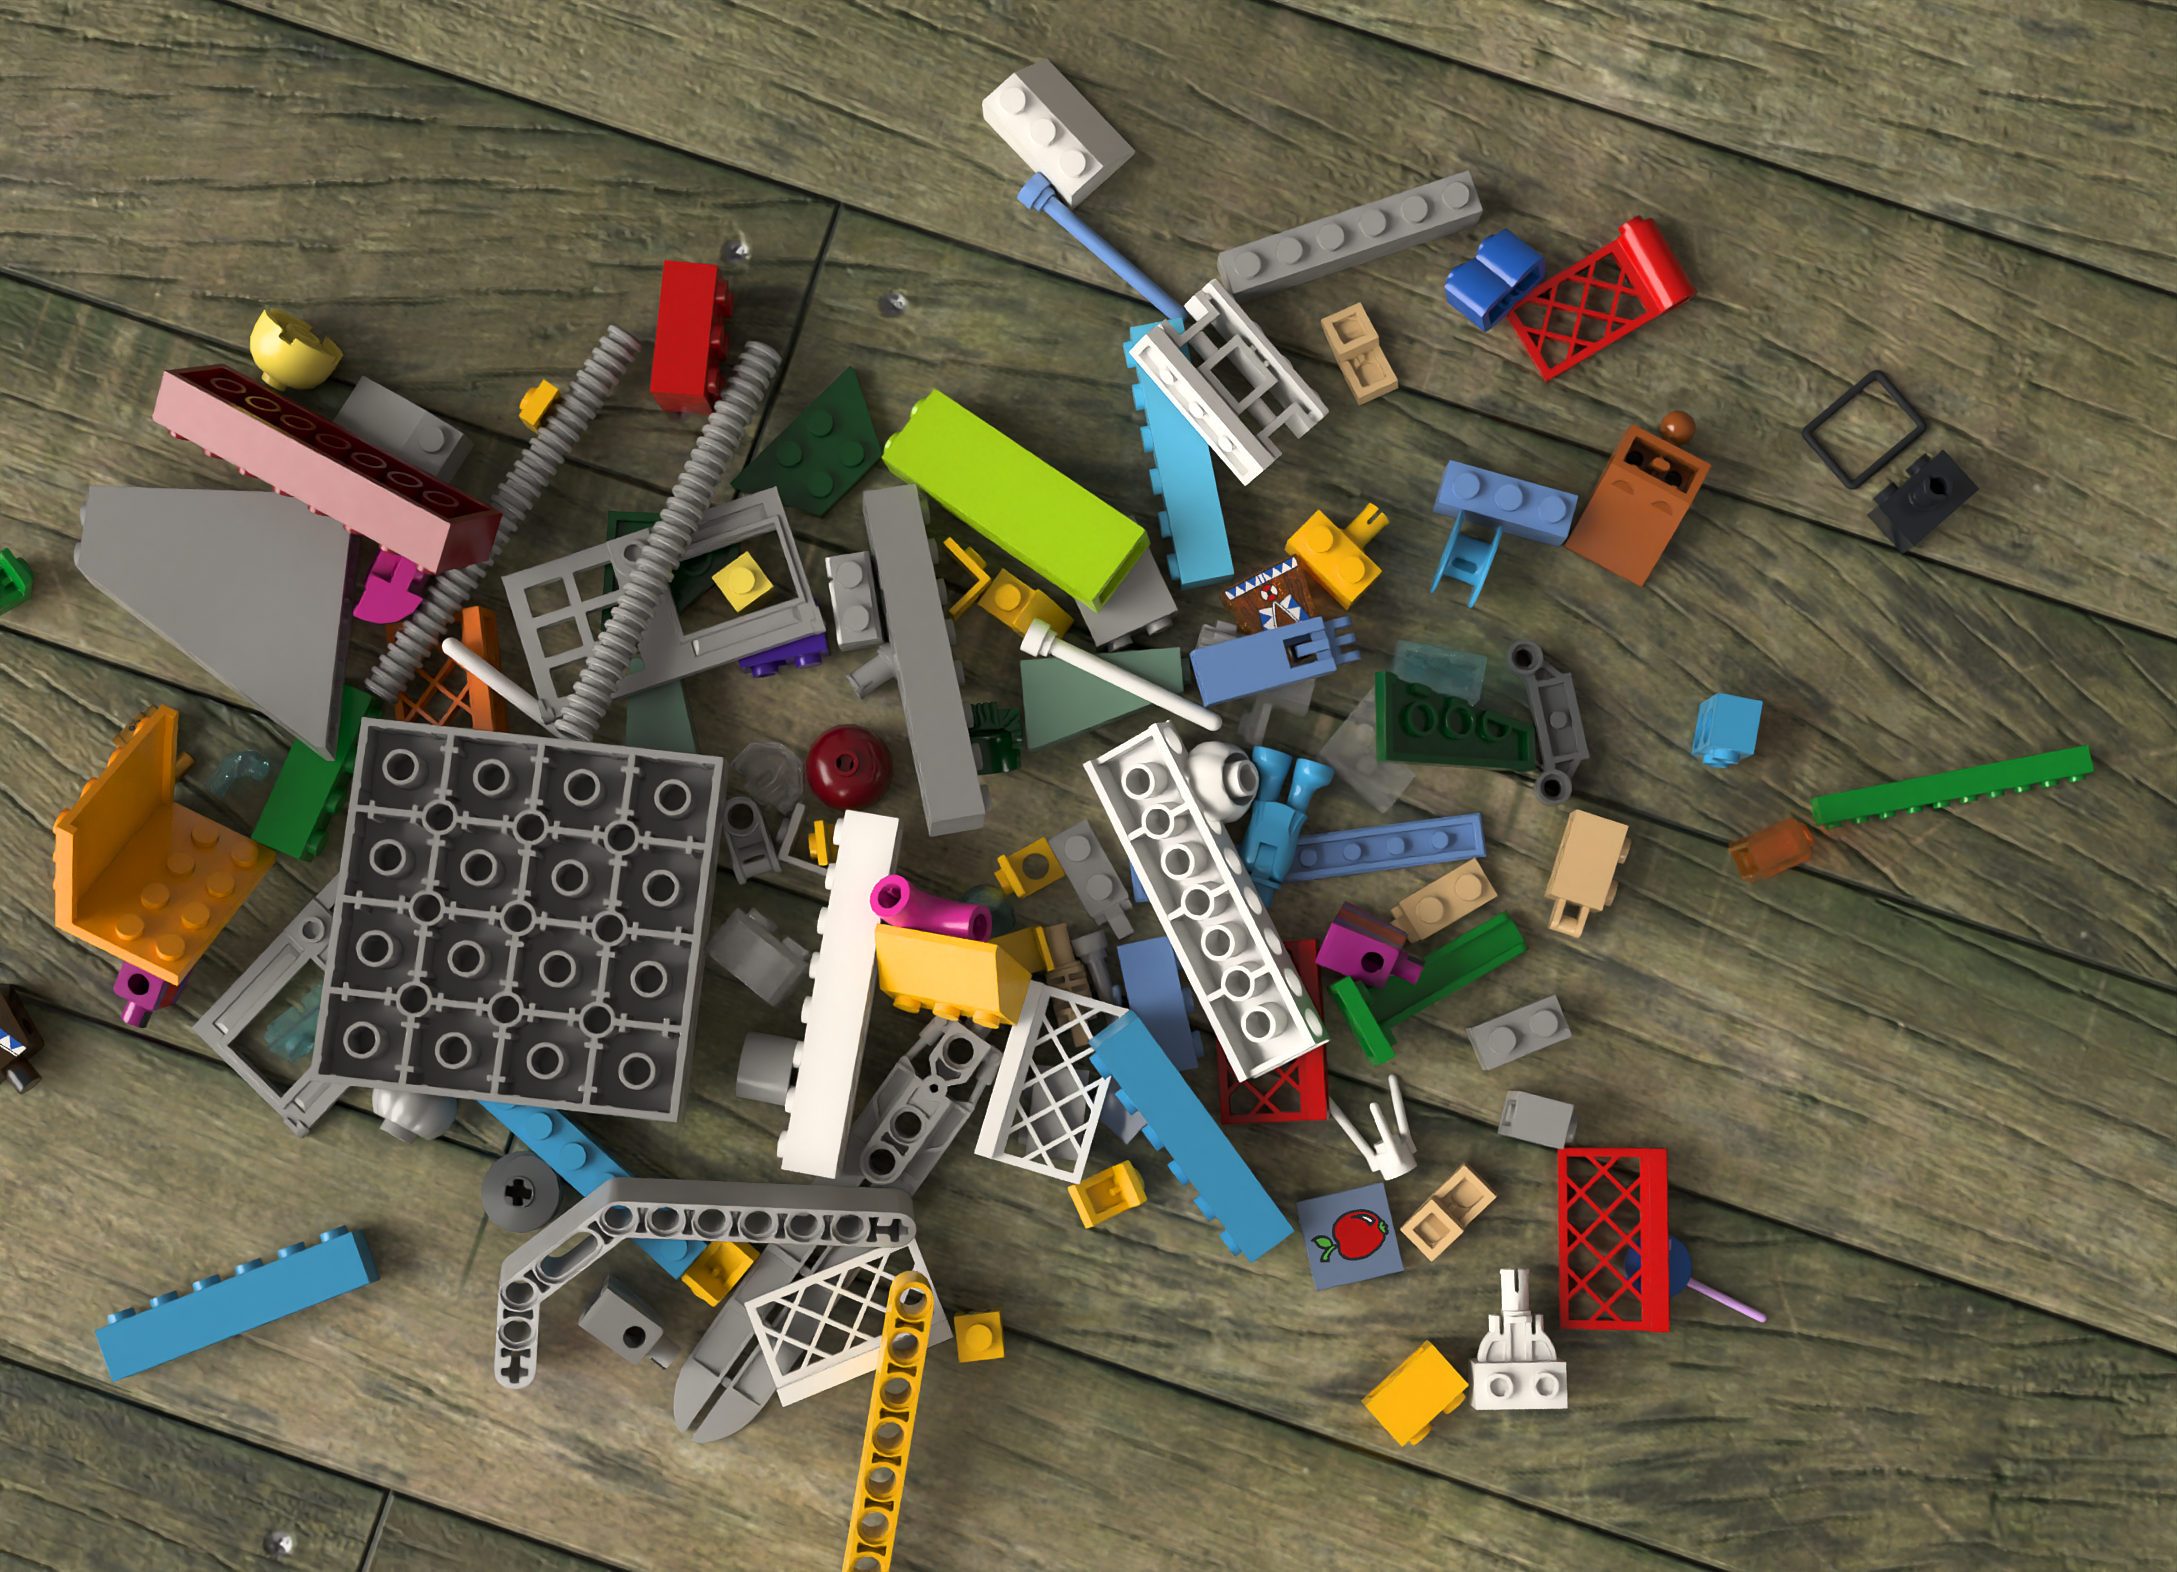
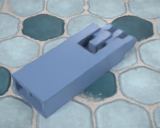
[1189,616,1362,708]

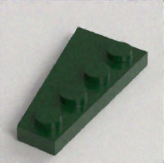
[1375,670,1536,772]

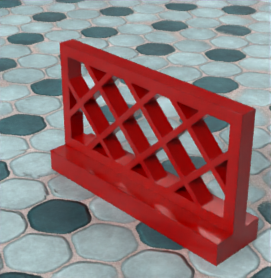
[1216,939,1331,1125]
[1558,1147,1670,1332]

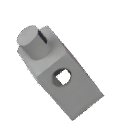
[578,1273,681,1370]

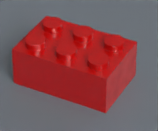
[650,260,734,415]

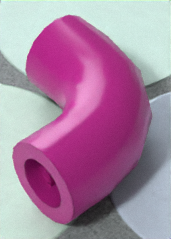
[870,875,992,943]

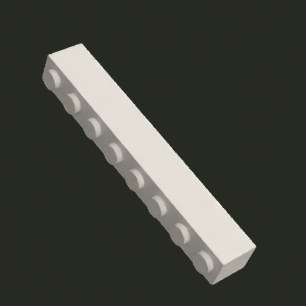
[777,809,905,1179]

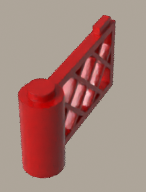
[1505,215,1698,383]

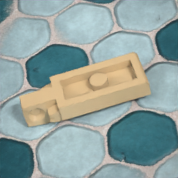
[1390,858,1498,944]

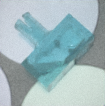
[1389,640,1488,706]

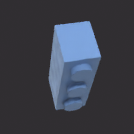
[1432,460,1578,547]
[1116,936,1204,1072]

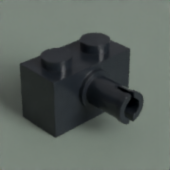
[1867,450,1979,554]

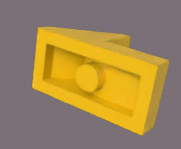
[977,568,1074,656]

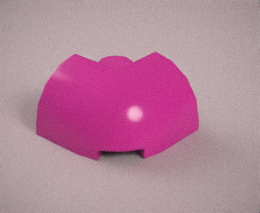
[352,548,430,624]

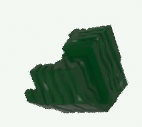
[968,701,1024,775]

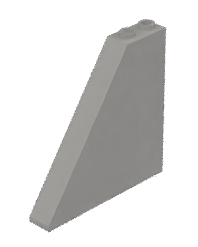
[74,485,362,761]

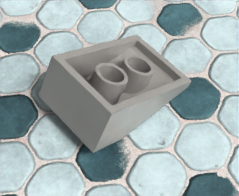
[333,376,475,484]

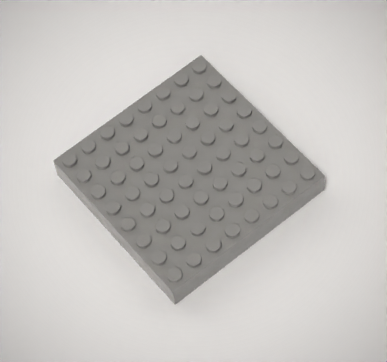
[309,717,730,1123]

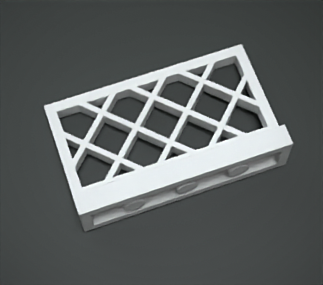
[974,980,1129,1185]
[744,1237,953,1407]

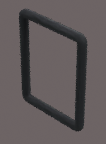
[1802,370,1927,490]

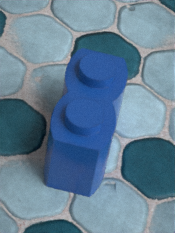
[1444,228,1546,332]

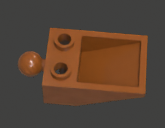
[1563,410,1711,587]

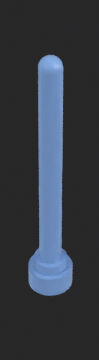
[1017,172,1188,323]

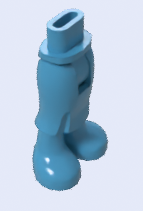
[1239,746,1335,908]

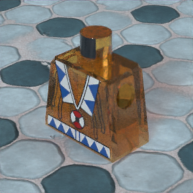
[1219,553,1318,666]

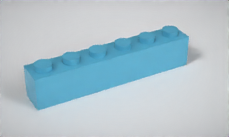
[1123,317,1234,591]

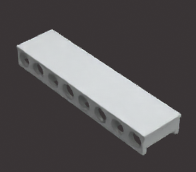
[1083,720,1331,1082]

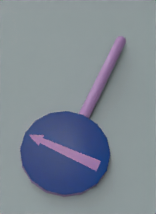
[1624,1235,1767,1322]

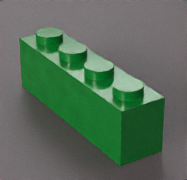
[251,683,384,862]

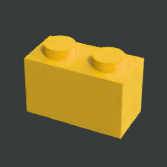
[1361,1340,1469,1447]

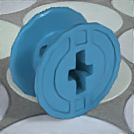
[1429,510,1503,608]

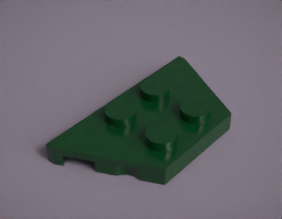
[730,366,883,519]

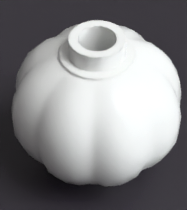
[1179,741,1259,824]

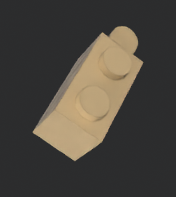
[1544,809,1631,938]

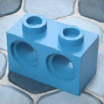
[1691,693,1763,769]

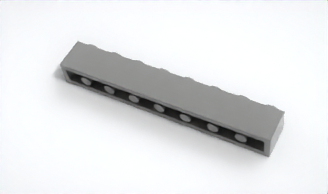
[862,483,992,837]

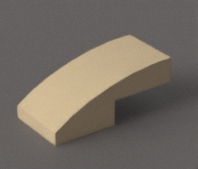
[1321,302,1398,406]
[1400,1161,1497,1262]

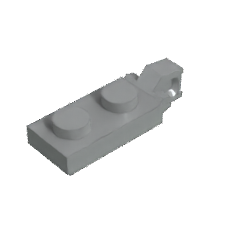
[1047,819,1134,941]

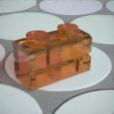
[1728,817,1814,884]

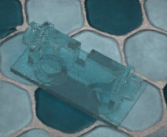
[263,980,324,1064]

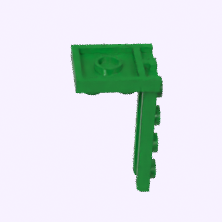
[1325,910,1529,1065]

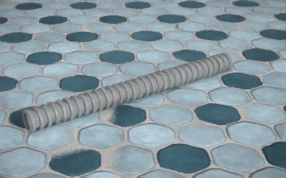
[363,325,643,704]
[554,341,782,742]

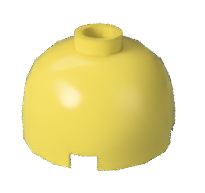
[250,308,343,391]

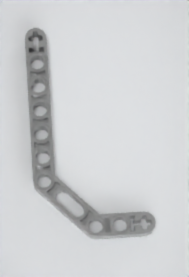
[494,1177,916,1389]

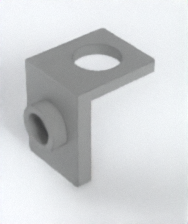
[776,802,828,877]

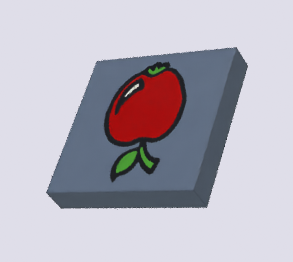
[1295,1182,1404,1291]

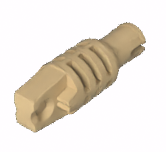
[1043,922,1097,1048]

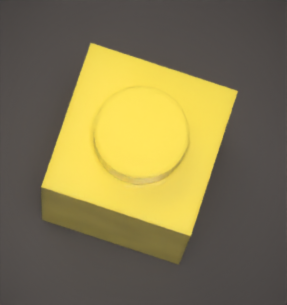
[712,551,779,616]

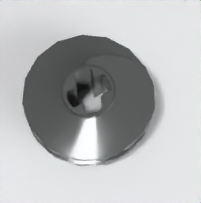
[481,1151,563,1233]

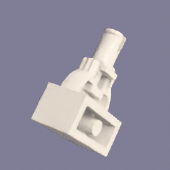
[1468,1268,1568,1410]

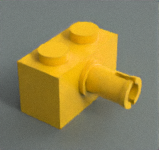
[1284,503,1390,610]

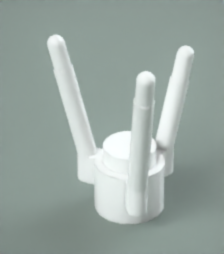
[1329,1074,1417,1180]

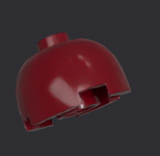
[805,724,894,813]

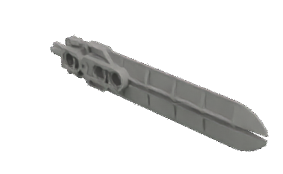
[674,1016,1004,1444]

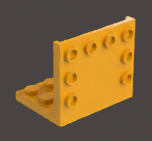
[53,704,276,986]

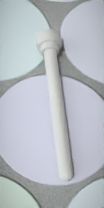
[1020,617,1222,731]
[442,637,594,743]

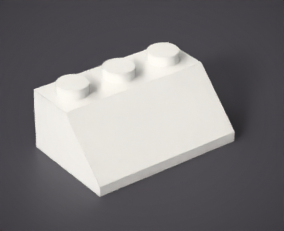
[982,59,1135,211]

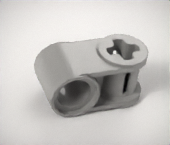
[722,796,783,885]

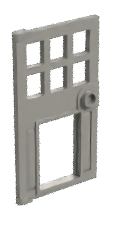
[501,486,827,725]
[192,873,351,1139]

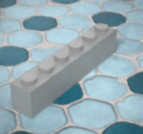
[1217,170,1483,305]

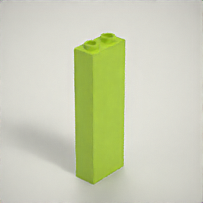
[882,388,1151,614]

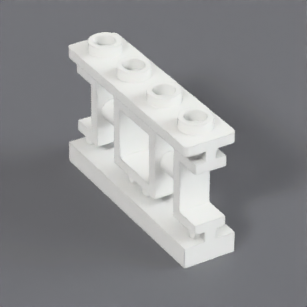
[1129,279,1329,486]

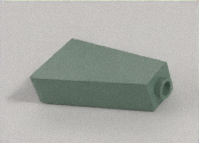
[1020,647,1191,753]
[625,658,701,755]

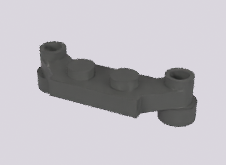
[1505,639,1590,807]

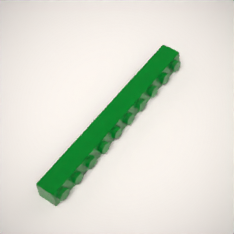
[1810,745,2094,830]

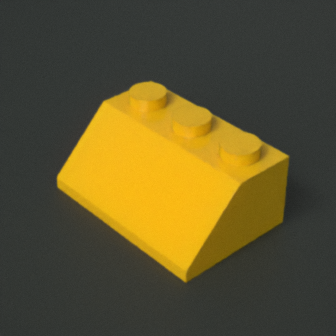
[875,923,1032,1029]

